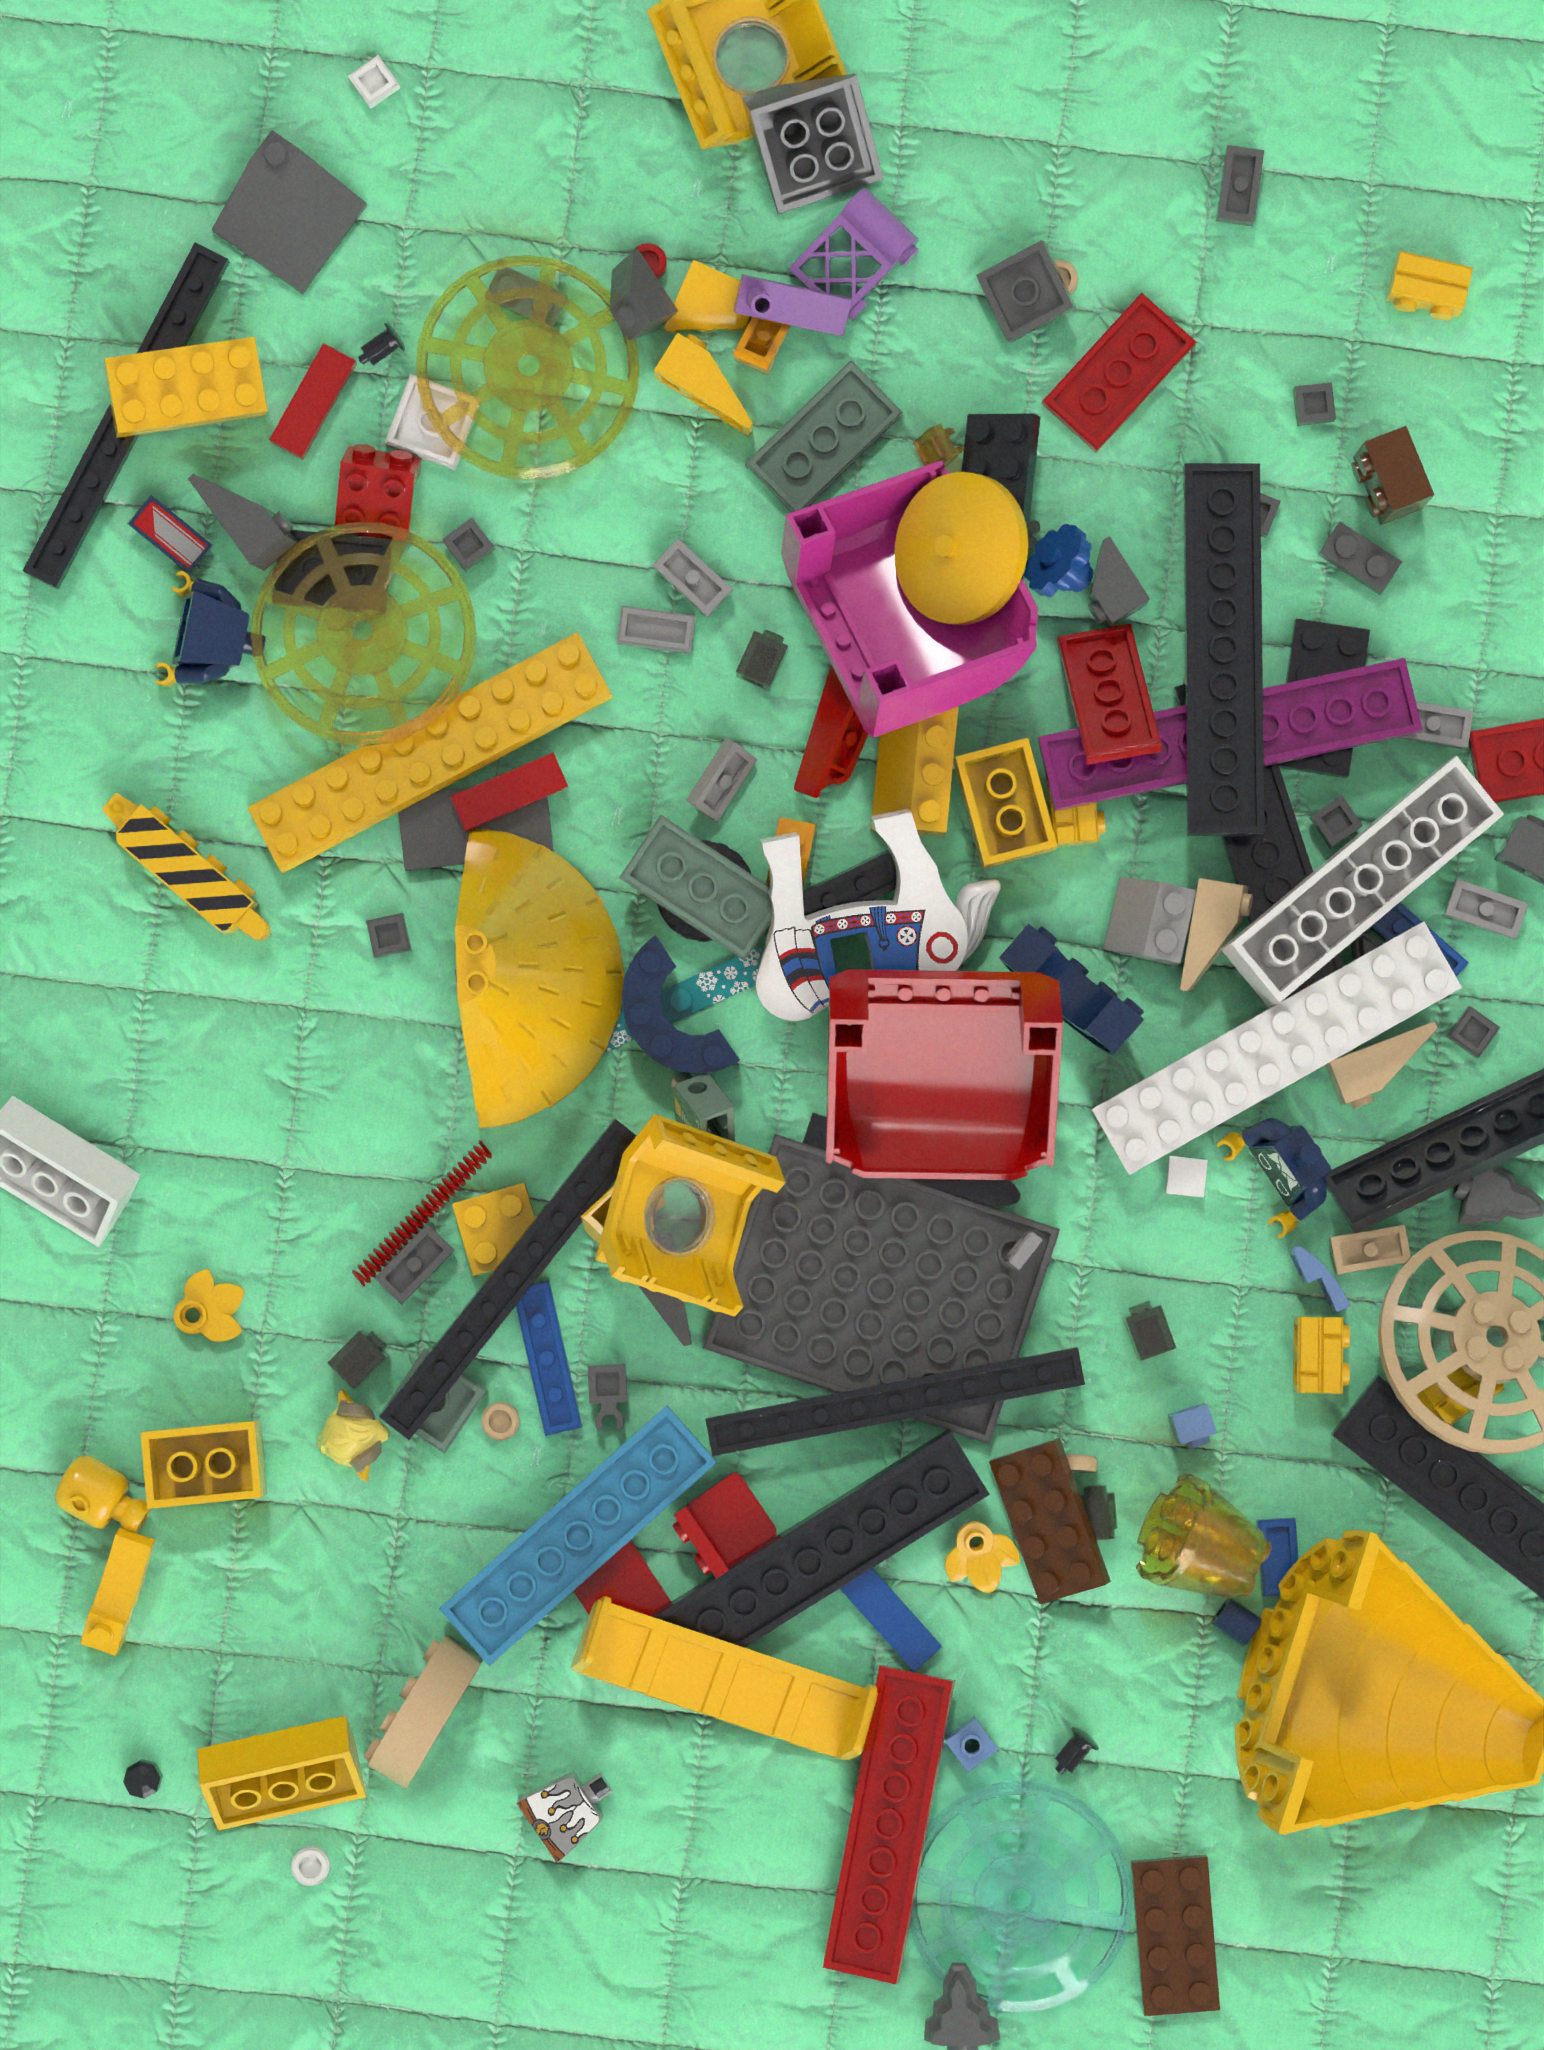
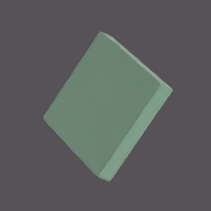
[382,1348,488,1453]

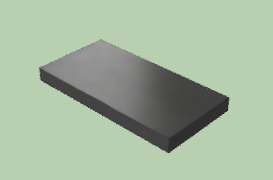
[398,787,554,871]

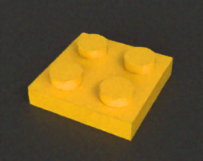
[452,1182,535,1276]

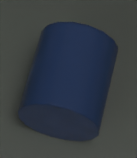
[1211,1596,1262,1646]

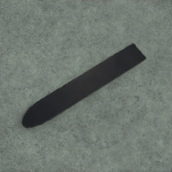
[803,1113,1021,1206]

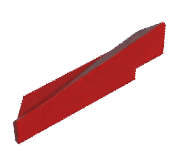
[794,664,868,798]

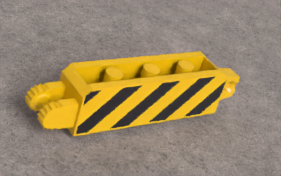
[102,793,271,942]

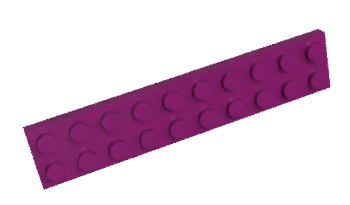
[1038,658,1423,812]

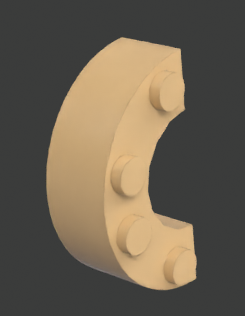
[364,1635,483,1789]

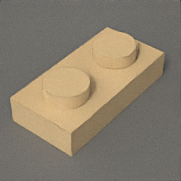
[1329,1225,1411,1275]

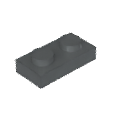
[1216,145,1264,227]
[1318,522,1402,595]
[375,1224,455,1304]

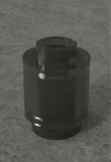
[1080,1485,1118,1541]

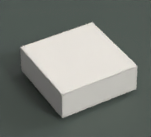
[348,55,400,109]
[1165,1156,1208,1198]

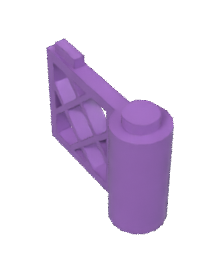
[788,188,919,321]

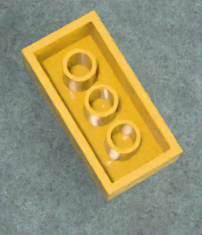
[103,337,268,438]

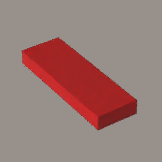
[269,343,357,460]
[450,752,569,832]

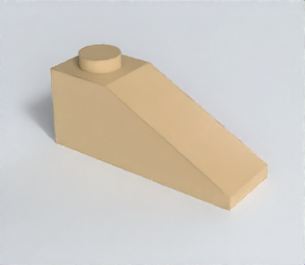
[1180,878,1253,991]
[1325,1021,1437,1109]

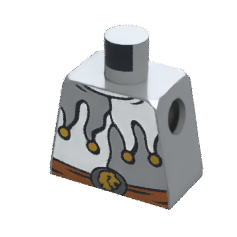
[516,1771,613,1863]

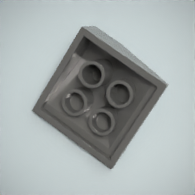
[742,73,884,214]
[212,130,367,294]

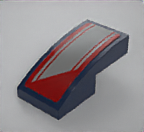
[127,495,212,574]

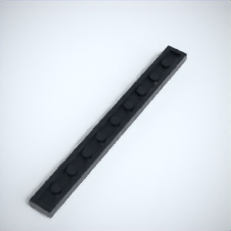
[22,242,230,590]
[379,1118,637,1440]
[705,1347,1085,1456]

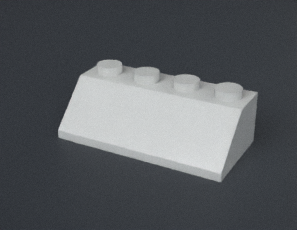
[0,1096,141,1247]

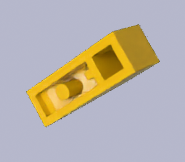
[654,333,753,436]

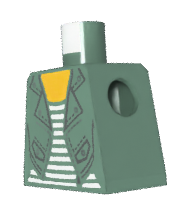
[671,1072,735,1142]

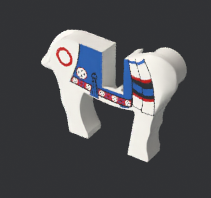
[756,809,1001,1021]

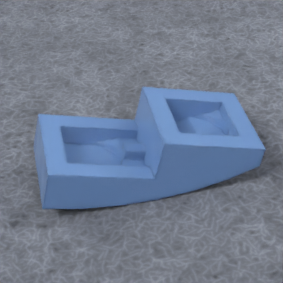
[1288,1246,1350,1312]

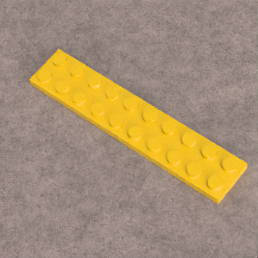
[247,632,613,874]

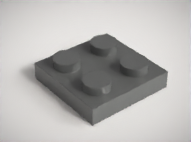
[976,240,1076,343]

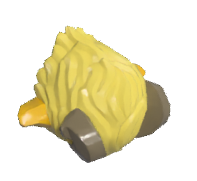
[316,1389,390,1482]

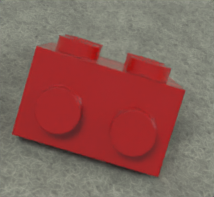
[335,444,422,542]
[672,1473,776,1579]

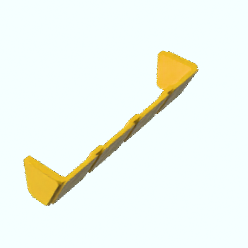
[571,1596,878,1760]

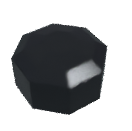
[123,1759,163,1799]

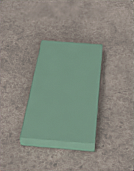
[745,360,903,512]
[619,815,772,961]

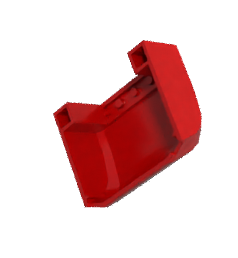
[826,969,1063,1180]

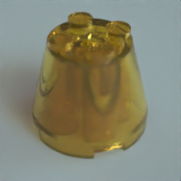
[1136,1474,1272,1598]

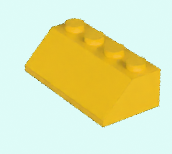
[870,706,959,837]
[197,1716,366,1831]

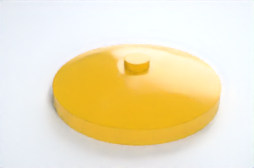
[894,472,1028,625]

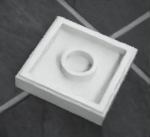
[385,374,481,471]

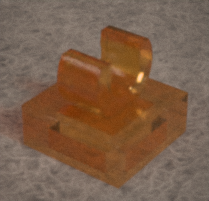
[913,424,964,468]

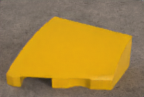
[664,260,752,333]

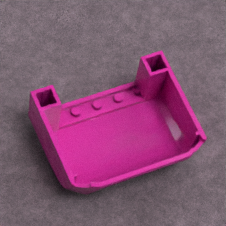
[781,460,1038,738]

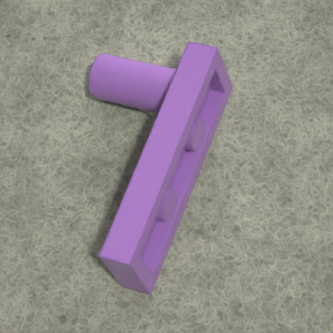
[733,274,852,336]

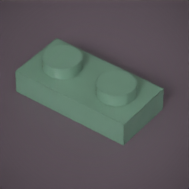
[485,263,568,330]

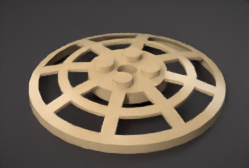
[1378,1231,1544,1455]

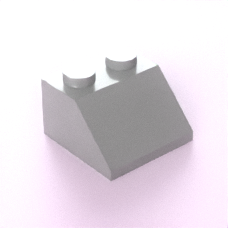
[1103,877,1197,967]

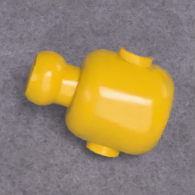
[55,1455,151,1533]

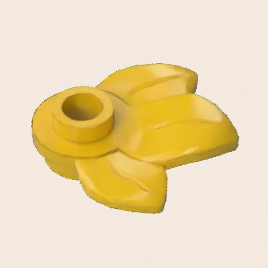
[174,1269,245,1342]
[945,1521,1020,1593]

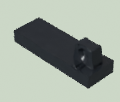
[803,850,897,916]

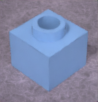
[1168,1403,1217,1449]
[944,1716,998,1772]

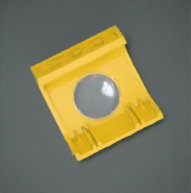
[647,0,847,150]
[595,1114,786,1317]

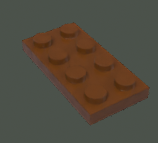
[989,1437,1111,1604]
[1131,1855,1220,2016]

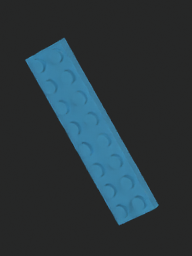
[439,1405,717,1666]

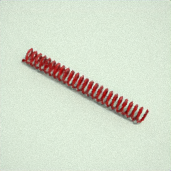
[352,1140,492,1287]

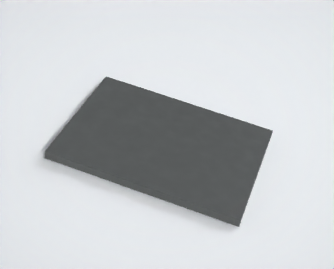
[703,1134,1060,1444]

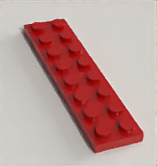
[823,1665,955,1985]

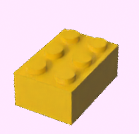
[953,738,1058,870]
[140,1420,267,1509]

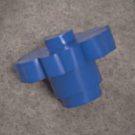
[1024,524,1094,597]

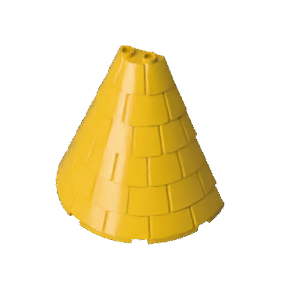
[455,829,624,1128]
[1235,1530,1544,1835]

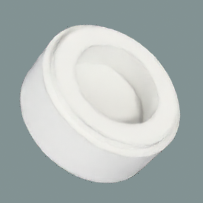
[291,1846,331,1886]

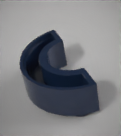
[999,924,1144,1055]
[622,936,740,1073]

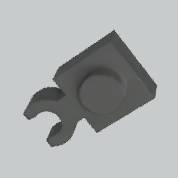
[587,1364,628,1430]

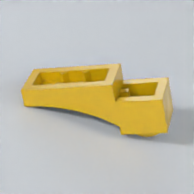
[80,1528,155,1656]

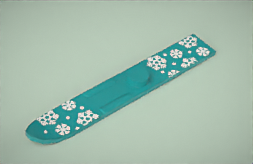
[604,947,763,1053]

